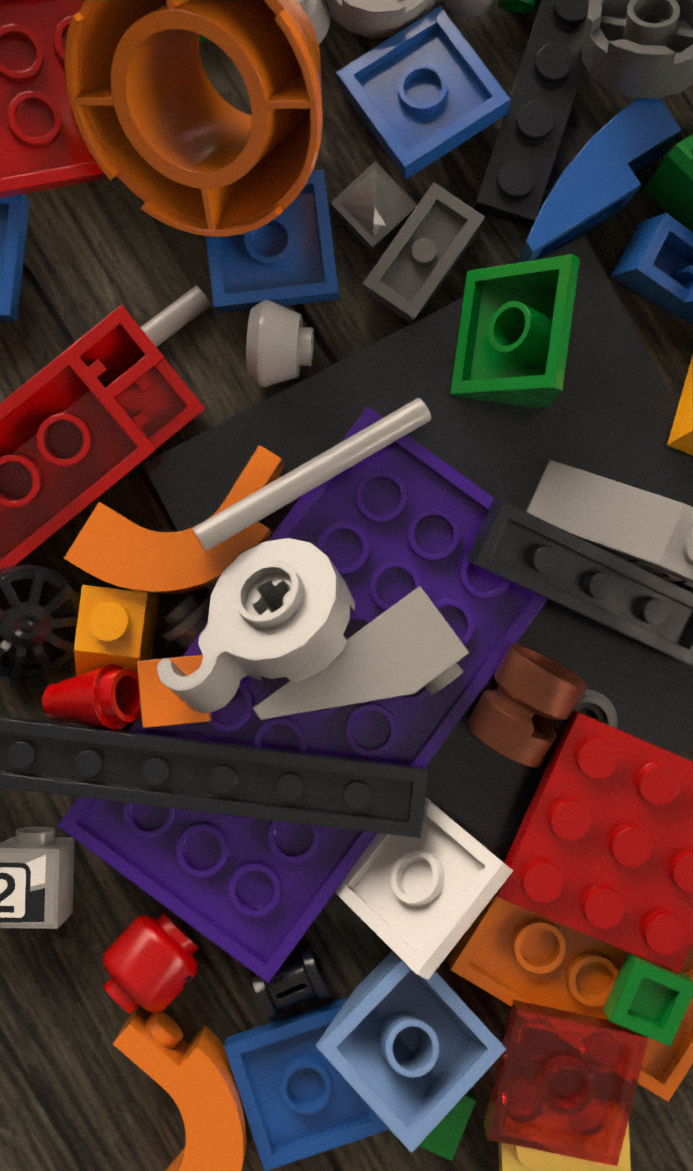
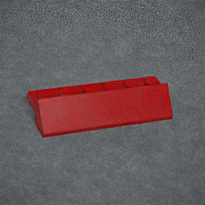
[0,305,206,575]

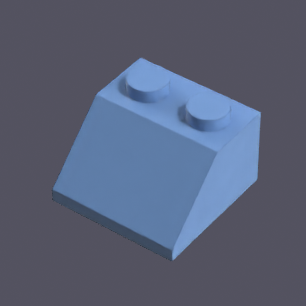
[315,950,506,1153]

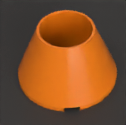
[65,0,323,237]

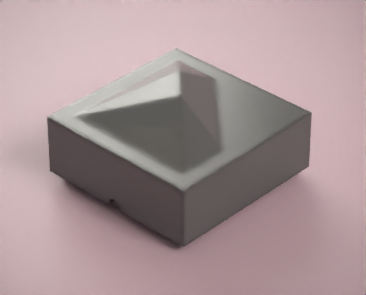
[330,161,417,254]

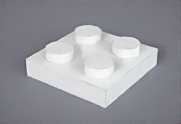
[335,797,513,980]

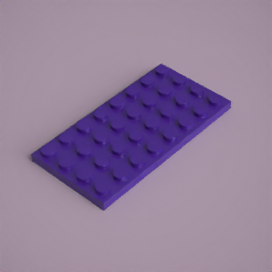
[57,406,548,983]

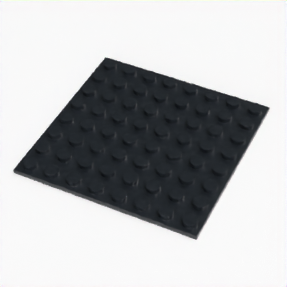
[142,234,693,851]

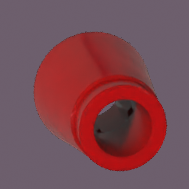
[42,664,141,730]

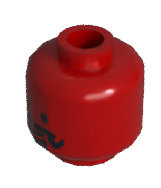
[102,912,200,1014]

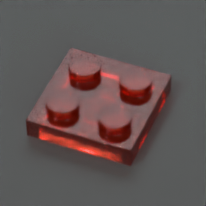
[483,1000,648,1166]

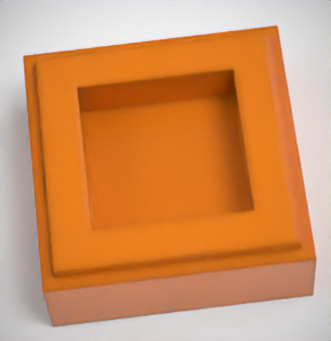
[137,655,212,728]

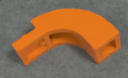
[64,445,285,594]
[113,1005,249,1171]

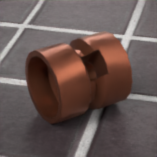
[467,643,588,768]

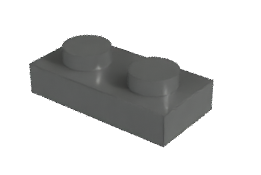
[362,182,485,324]

